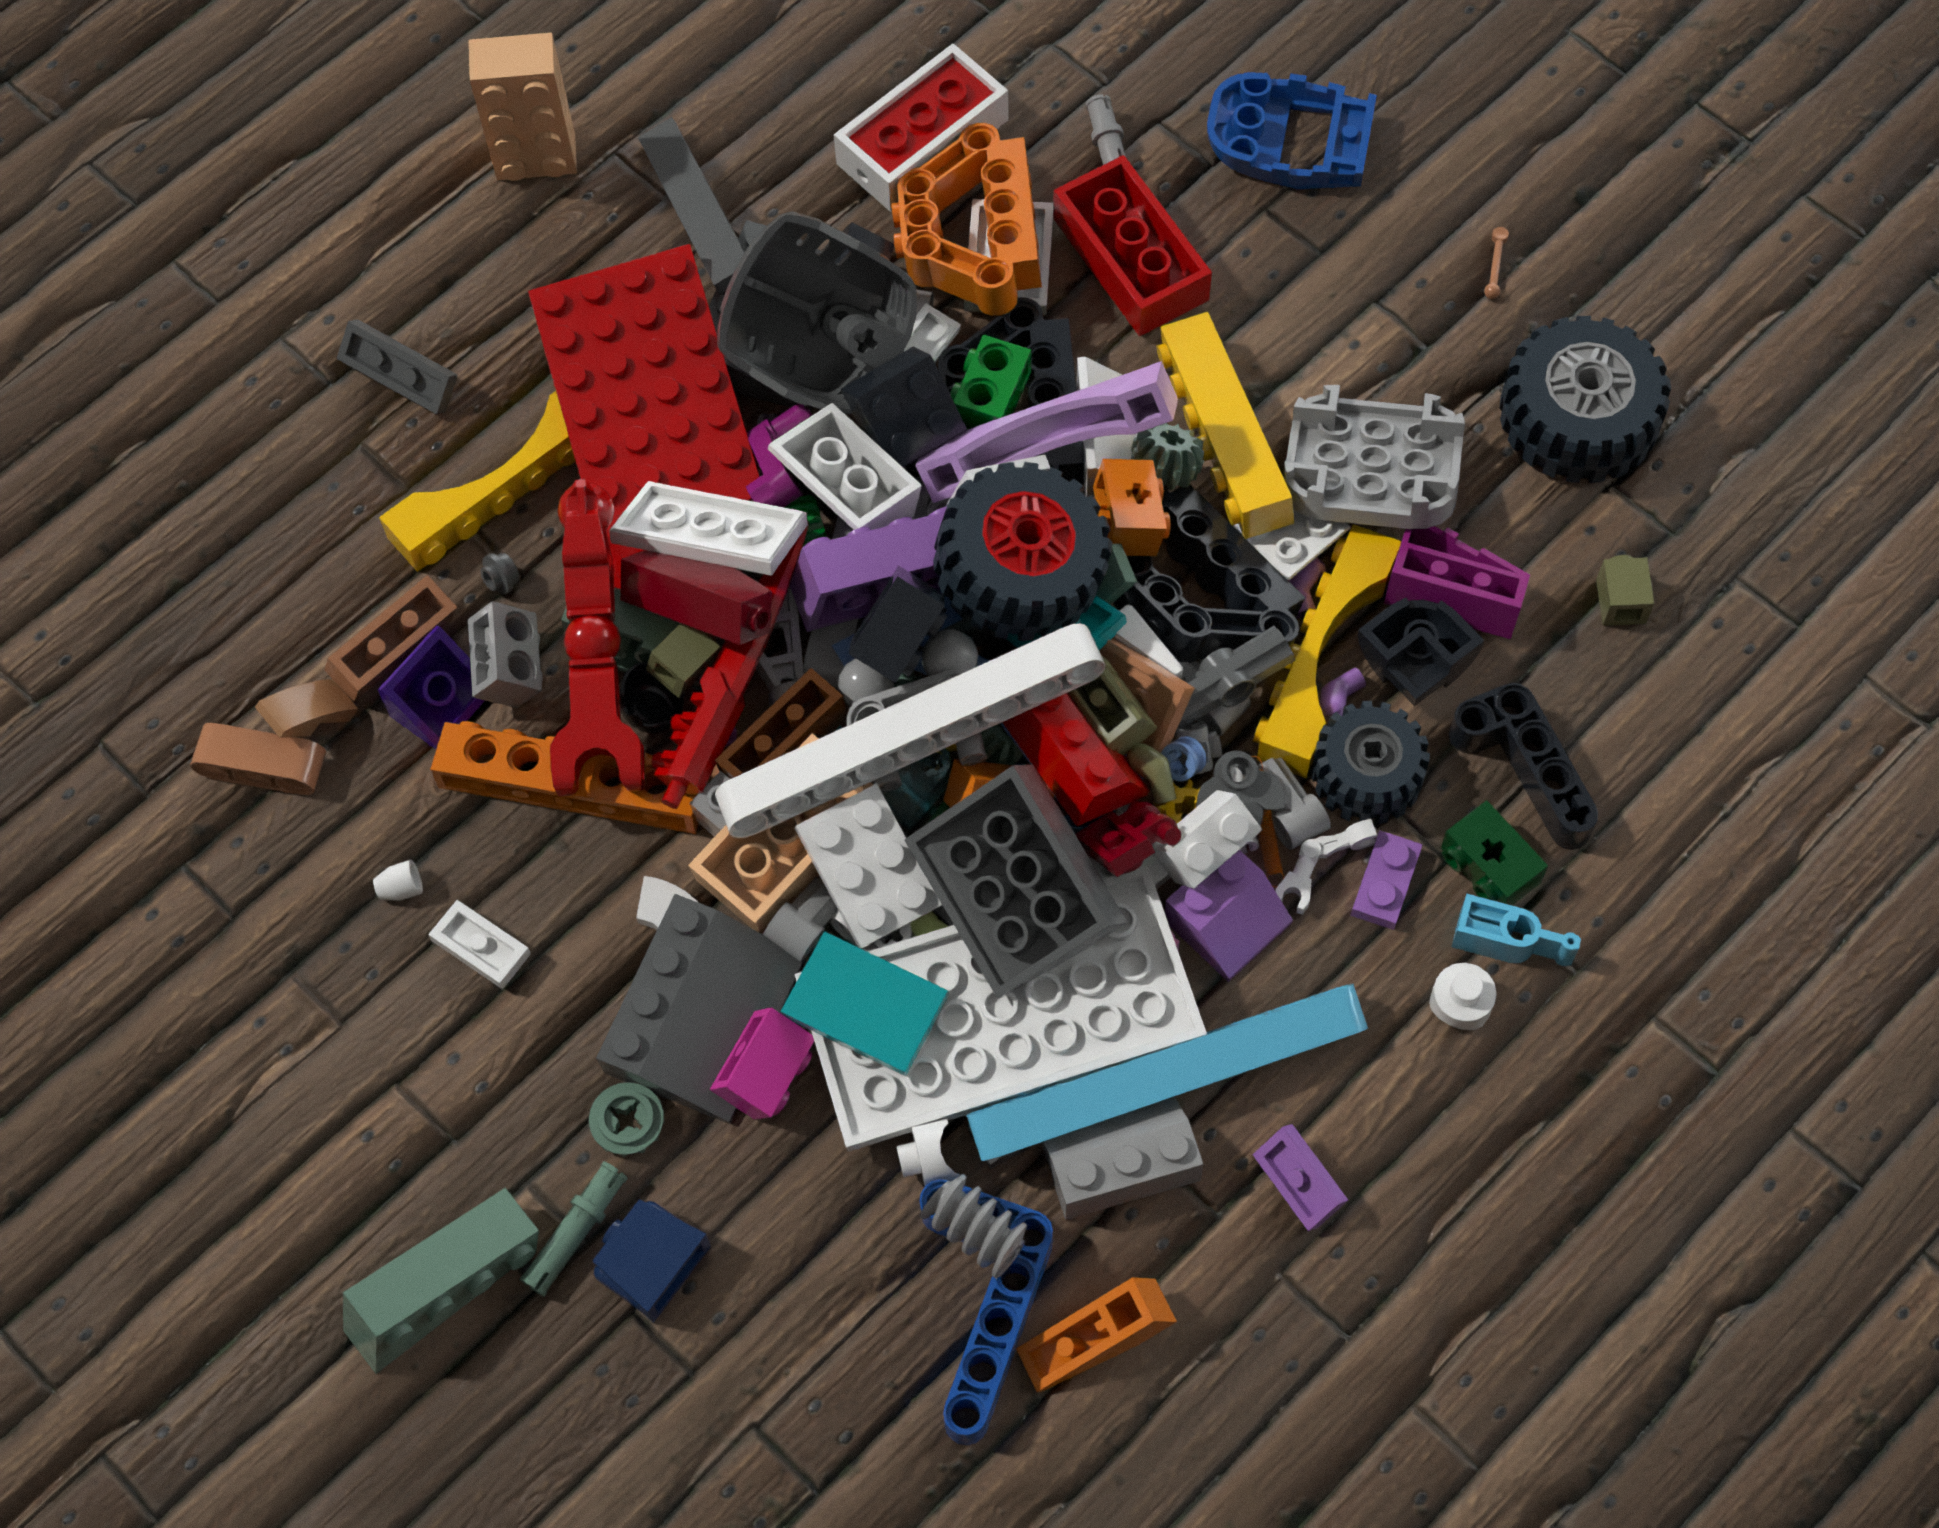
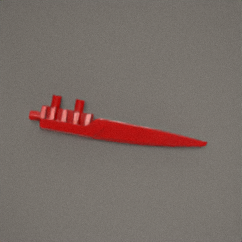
[651,521,809,809]

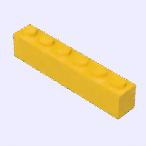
[1156,312,1294,539]

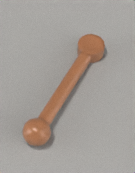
[1484,227,1509,299]

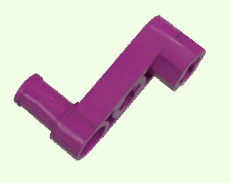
[746,403,812,508]

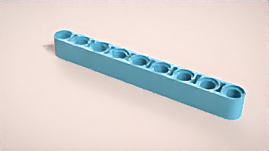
[967,984,1368,1161]

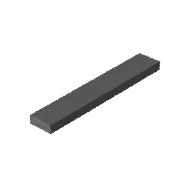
[638,117,745,294]

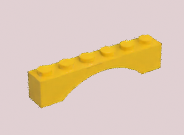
[379,391,575,572]
[1253,524,1402,778]

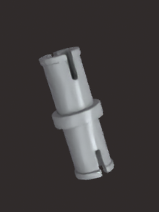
[1086,94,1126,165]

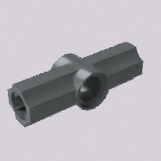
[1178,626,1296,729]

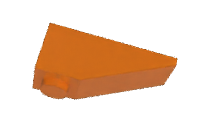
[1016,1277,1177,1392]

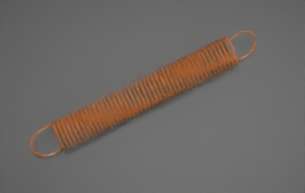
[1251,756,1284,887]

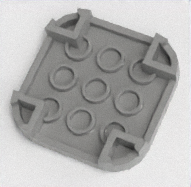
[1283,385,1465,529]

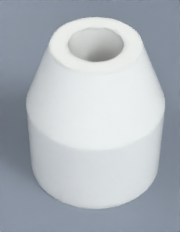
[373,860,423,901]

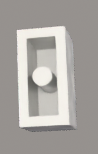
[1152,790,1263,889]

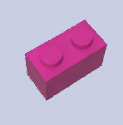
[710,1007,814,1120]

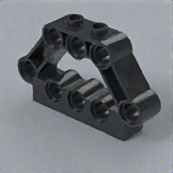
[938,297,1084,484]
[1114,484,1305,663]

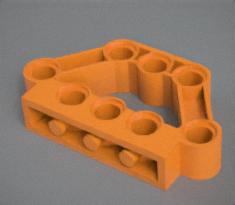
[891,123,1042,316]

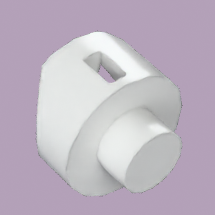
[1429,963,1497,1030]
[896,1118,960,1186]

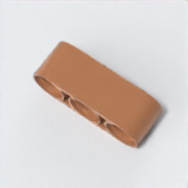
[190,723,326,795]

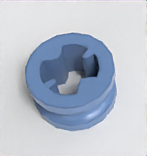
[1161,736,1207,782]

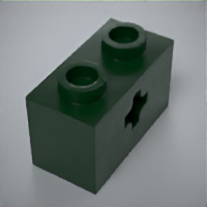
[1440,800,1548,905]

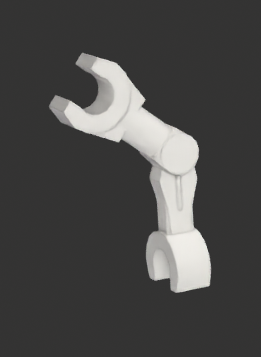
[1275,819,1377,915]

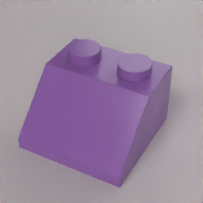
[1165,850,1293,982]

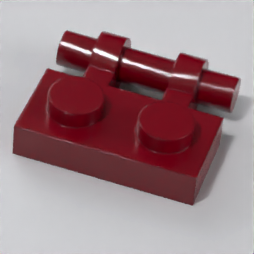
[1075,801,1182,877]

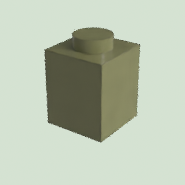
[1596,555,1654,626]
[646,623,720,698]

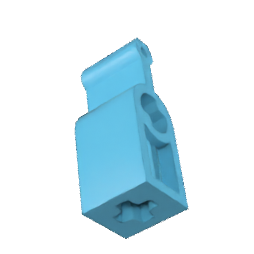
[1451,894,1581,966]

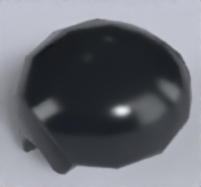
[619,661,685,733]

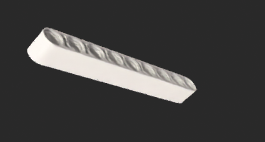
[715,623,1105,838]

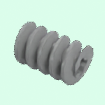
[920,1174,1027,1279]

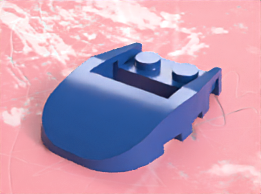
[1207,72,1377,189]

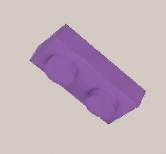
[1351,830,1423,930]
[1253,1124,1348,1231]

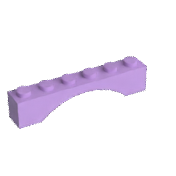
[916,361,1178,503]

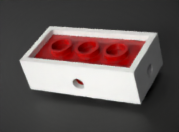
[834,44,1008,212]

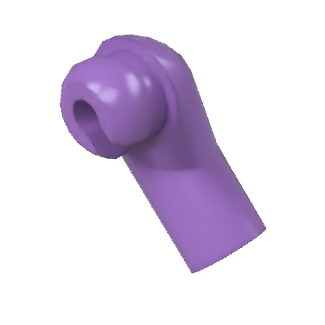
[1319,668,1366,725]

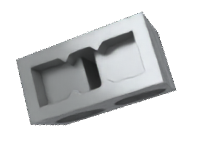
[468,601,543,708]

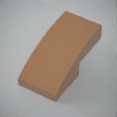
[255,679,358,738]

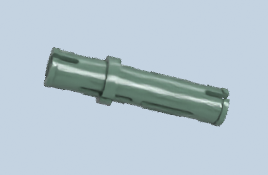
[519,1161,628,1297]

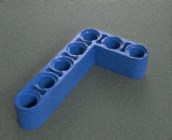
[919,1179,1053,1445]

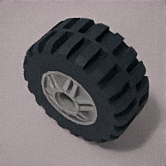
[1499,316,1671,483]

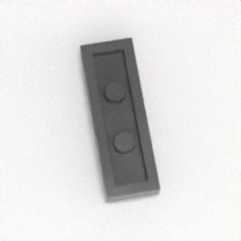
[336,319,458,414]

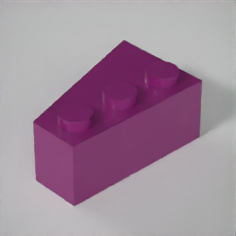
[1384,526,1530,639]

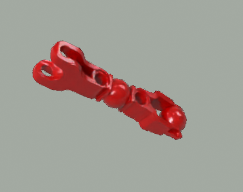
[550,479,645,797]

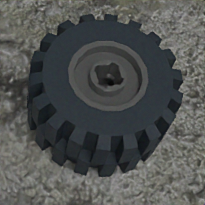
[1312,701,1430,824]

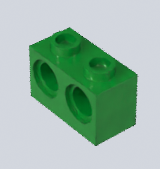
[950,335,1031,430]

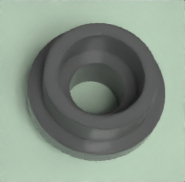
[480,553,519,595]

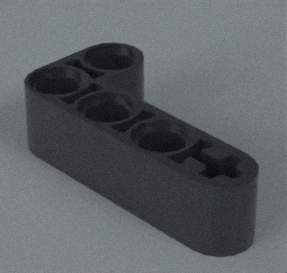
[1449,683,1598,850]

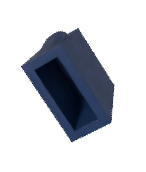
[593,1199,711,1323]

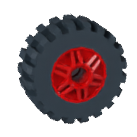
[933,462,1112,641]

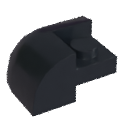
[1358,597,1484,706]

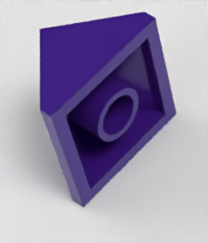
[378,626,485,749]

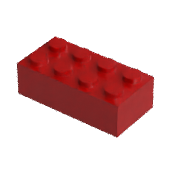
[1053,155,1212,337]

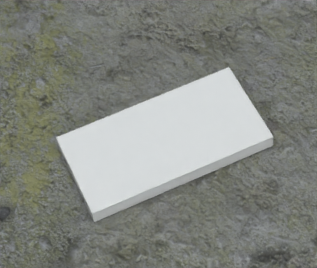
[609,481,808,576]

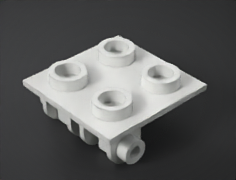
[1233,509,1350,580]

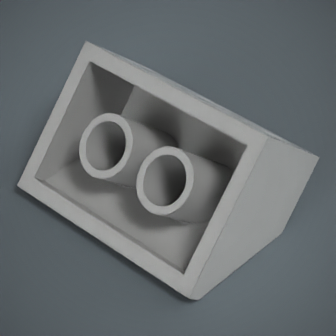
[1041,1096,1204,1220]

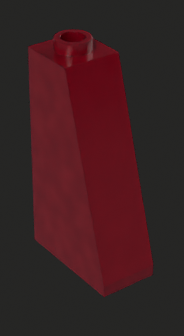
[620,550,772,645]

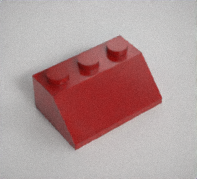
[1002,692,1150,826]

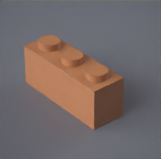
[324,575,457,702]

